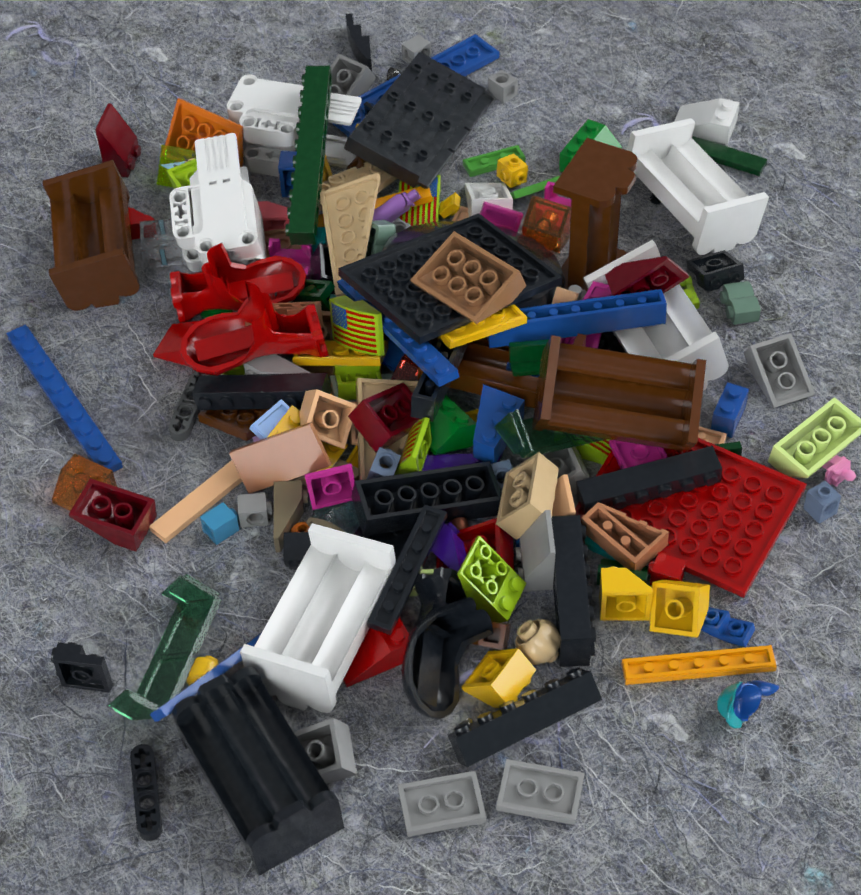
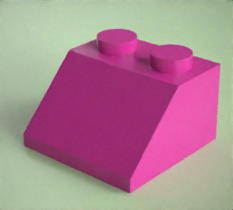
[304,463,355,510]

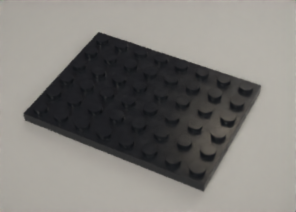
[338,213,562,345]

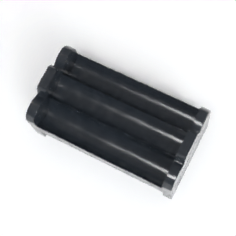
[172,666,344,876]

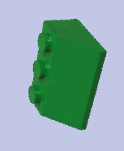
[559,119,622,173]
[429,395,476,455]

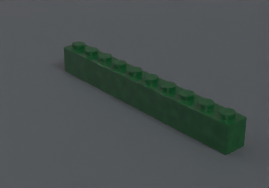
[285,66,332,245]

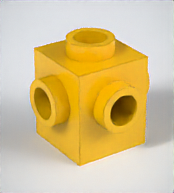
[496,153,528,188]

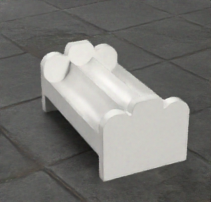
[627,118,769,255]
[584,240,729,391]
[240,523,396,713]

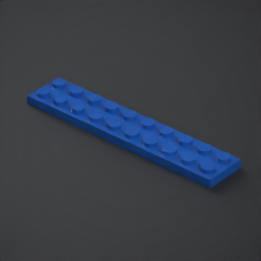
[332,34,499,137]

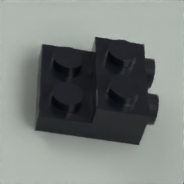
[686,250,745,291]
[51,642,113,693]

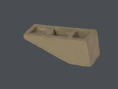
[274,480,308,552]

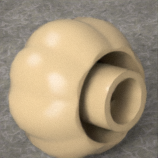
[515,619,560,665]

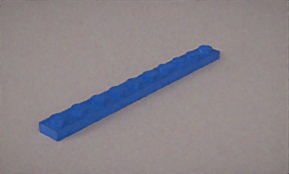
[337,279,459,387]
[6,324,123,478]

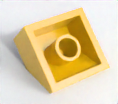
[599,567,653,621]
[650,579,710,638]
[461,648,536,708]

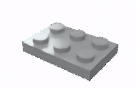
[496,759,585,825]
[398,770,486,837]

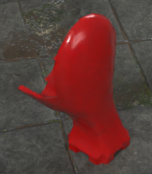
[170,243,306,323]
[180,281,329,376]

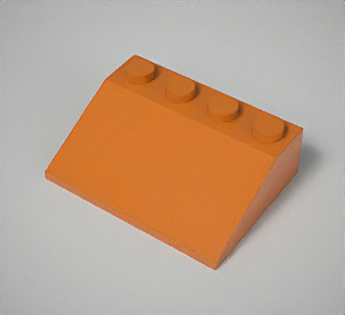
[162,98,243,167]

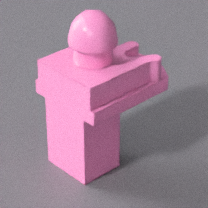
[822,455,856,487]

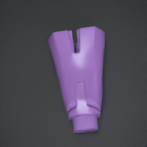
[372,189,421,223]

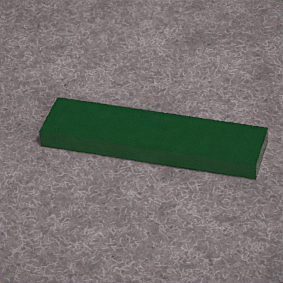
[692,136,768,176]

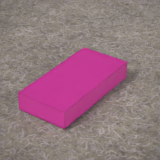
[480,201,523,232]

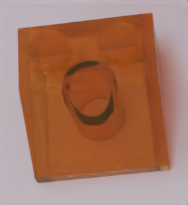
[522,195,571,253]
[52,454,117,511]

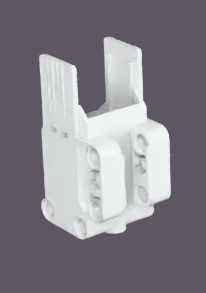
[227,74,362,177]
[170,133,267,272]

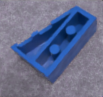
[473,384,525,464]

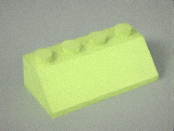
[768,397,861,478]

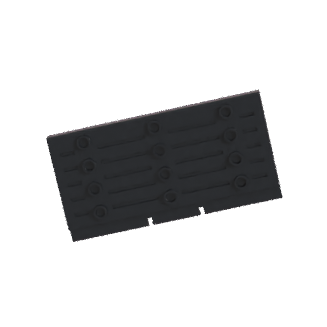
[344,52,493,189]

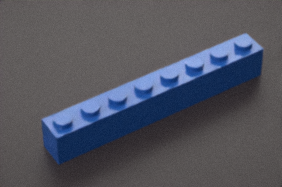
[487,289,667,348]

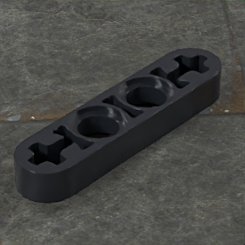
[130,744,162,841]

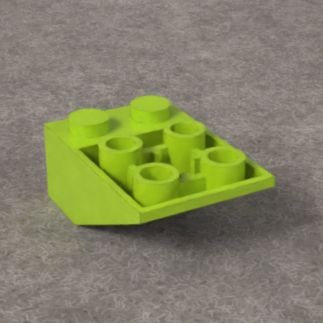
[457,536,527,622]

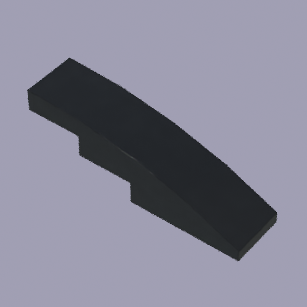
[345,14,372,71]

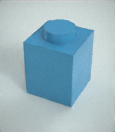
[200,502,239,545]

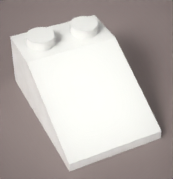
[674,98,740,145]
[465,182,513,217]

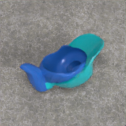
[717,680,779,729]

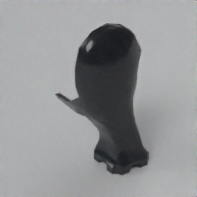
[401,567,494,720]

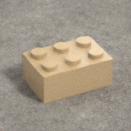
[496,452,559,540]

